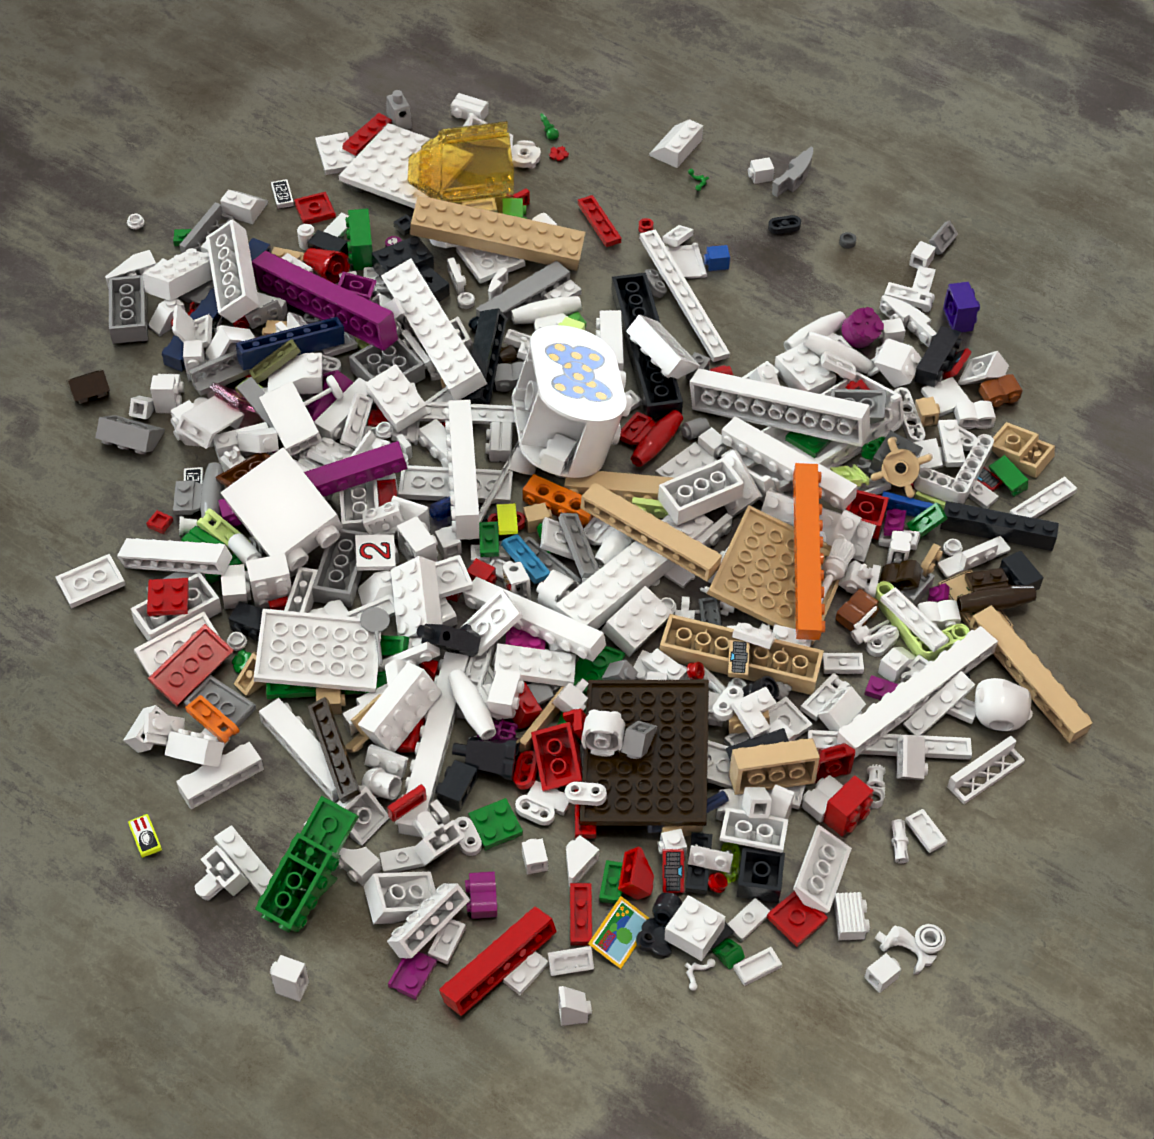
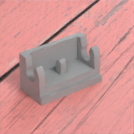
[901,569,935,606]

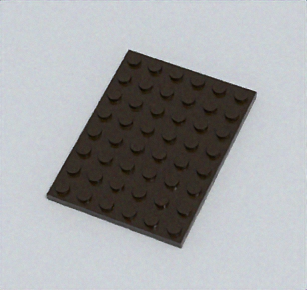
[580,680,709,826]

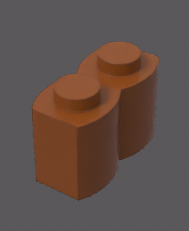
[979,374,1023,407]
[835,589,879,631]

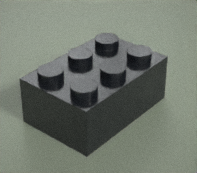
[372,236,434,285]

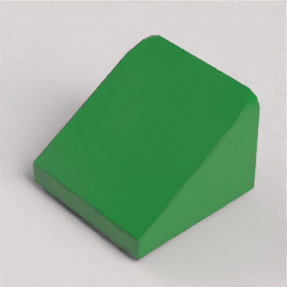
[712,938,745,969]

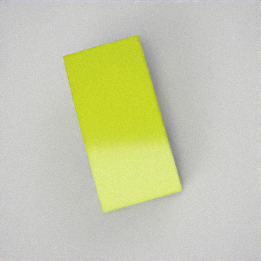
[497,503,518,535]

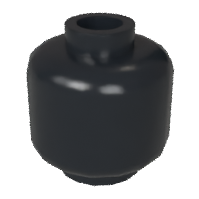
[652,892,683,925]

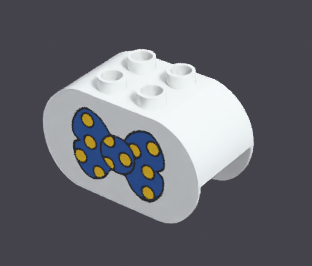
[512,325,632,478]

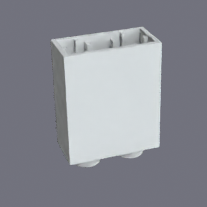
[221,447,343,571]

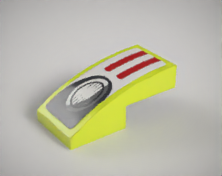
[128,814,162,858]

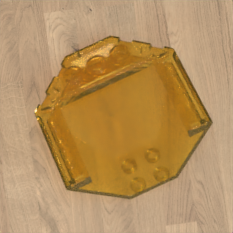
[408,121,514,203]

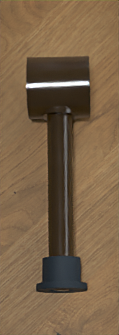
[468,316,518,364]

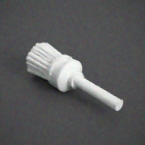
[821,539,856,603]

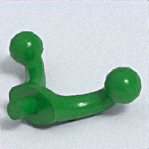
[688,169,709,191]

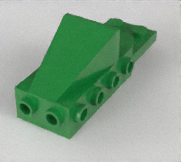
[255,796,359,933]

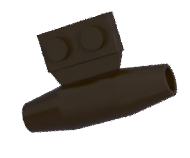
[957,568,1036,613]

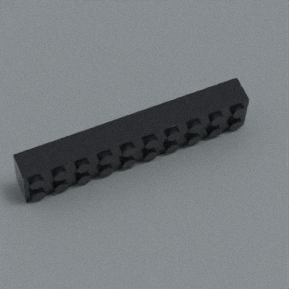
[611,272,683,420]

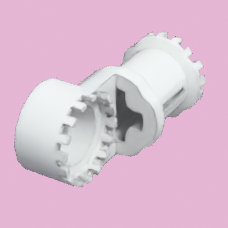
[866,764,885,809]

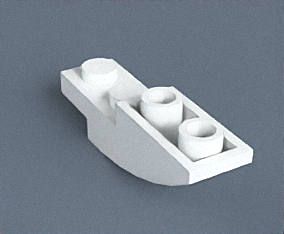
[880,295,937,347]

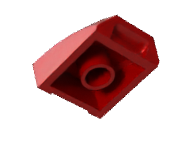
[815,743,856,783]

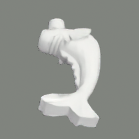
[875,926,937,975]

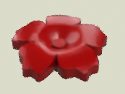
[549,146,569,161]

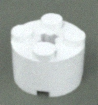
[536,570,580,611]
[581,710,625,756]

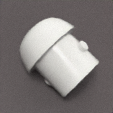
[362,768,402,800]

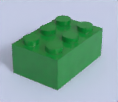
[345,209,373,271]

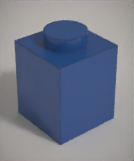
[704,245,730,271]

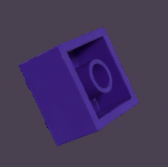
[943,282,980,332]

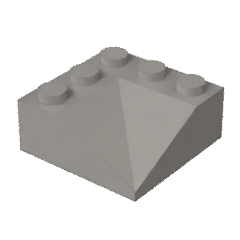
[349,337,425,384]

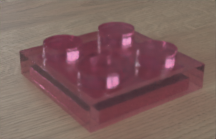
[210,382,255,413]

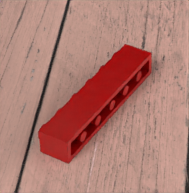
[439,906,557,1016]

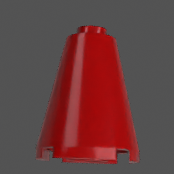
[303,248,350,285]

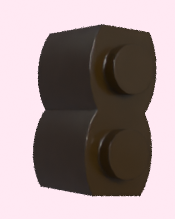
[879,559,923,591]

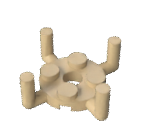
[870,437,933,498]

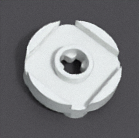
[508,140,541,169]

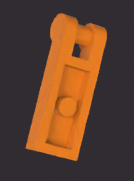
[185,695,240,744]

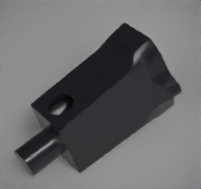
[416,624,481,657]
[452,736,520,781]

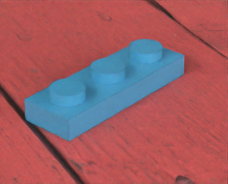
[501,534,550,584]

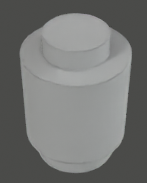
[681,418,710,440]

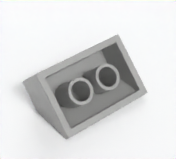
[95,415,165,454]

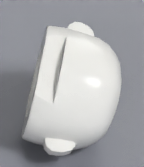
[975,678,1033,732]

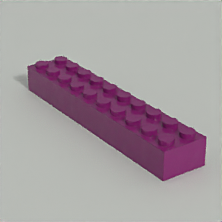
[252,251,398,351]

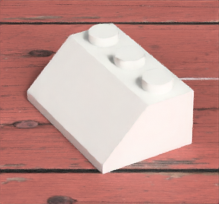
[649,119,703,168]
[719,807,789,853]

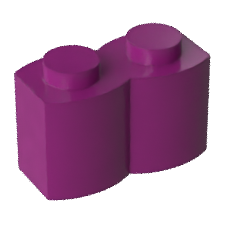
[465,872,497,919]

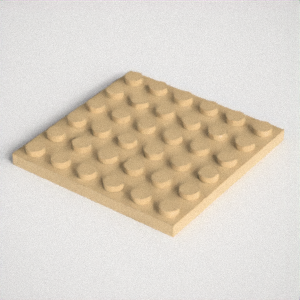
[707,505,840,645]

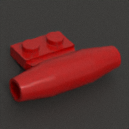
[619,410,683,467]

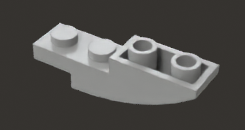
[772,147,813,197]

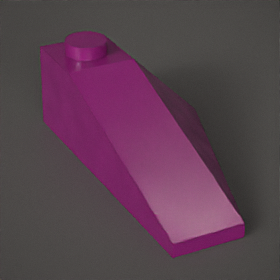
[306,370,354,422]

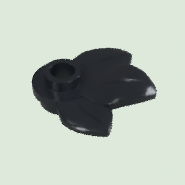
[636,918,672,956]

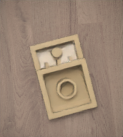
[992,422,1055,478]

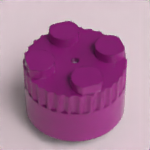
[841,307,884,348]

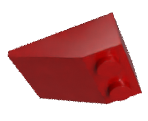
[531,722,582,792]

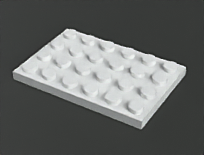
[254,609,381,693]

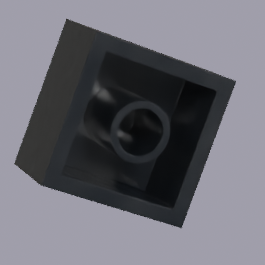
[736,847,785,903]

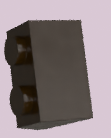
[66,370,110,404]

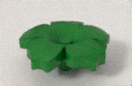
[232,649,252,673]

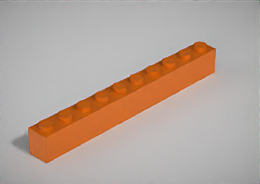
[793,463,825,640]

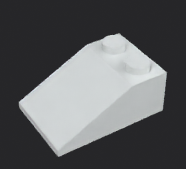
[268,353,323,394]
[364,871,436,924]

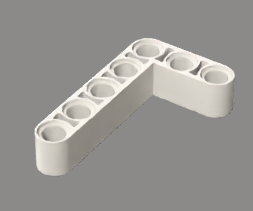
[914,434,994,504]

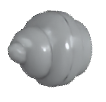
[775,681,792,701]

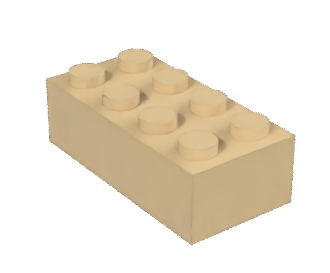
[729,738,820,795]

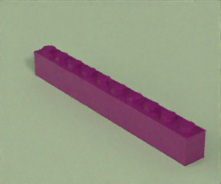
[218,441,408,527]

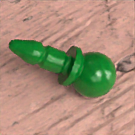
[540,113,559,140]

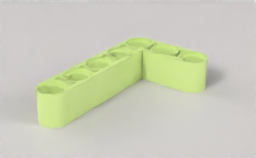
[875,581,969,661]

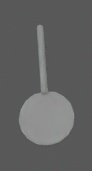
[360,607,390,665]

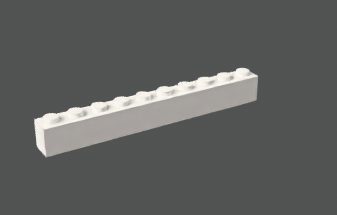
[836,626,998,758]
[395,652,469,837]

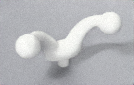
[685,959,715,991]

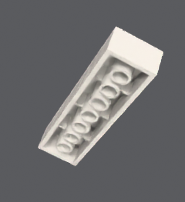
[445,400,479,540]

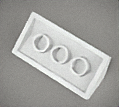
[793,825,852,913]

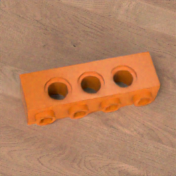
[522,474,594,527]

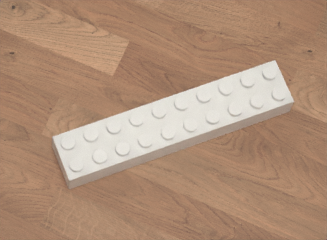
[381,259,487,400]
[690,368,870,447]
[555,514,713,629]

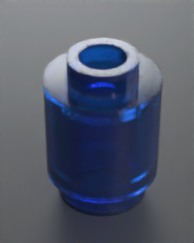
[429,497,454,521]

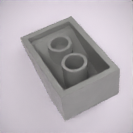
[831,389,886,424]

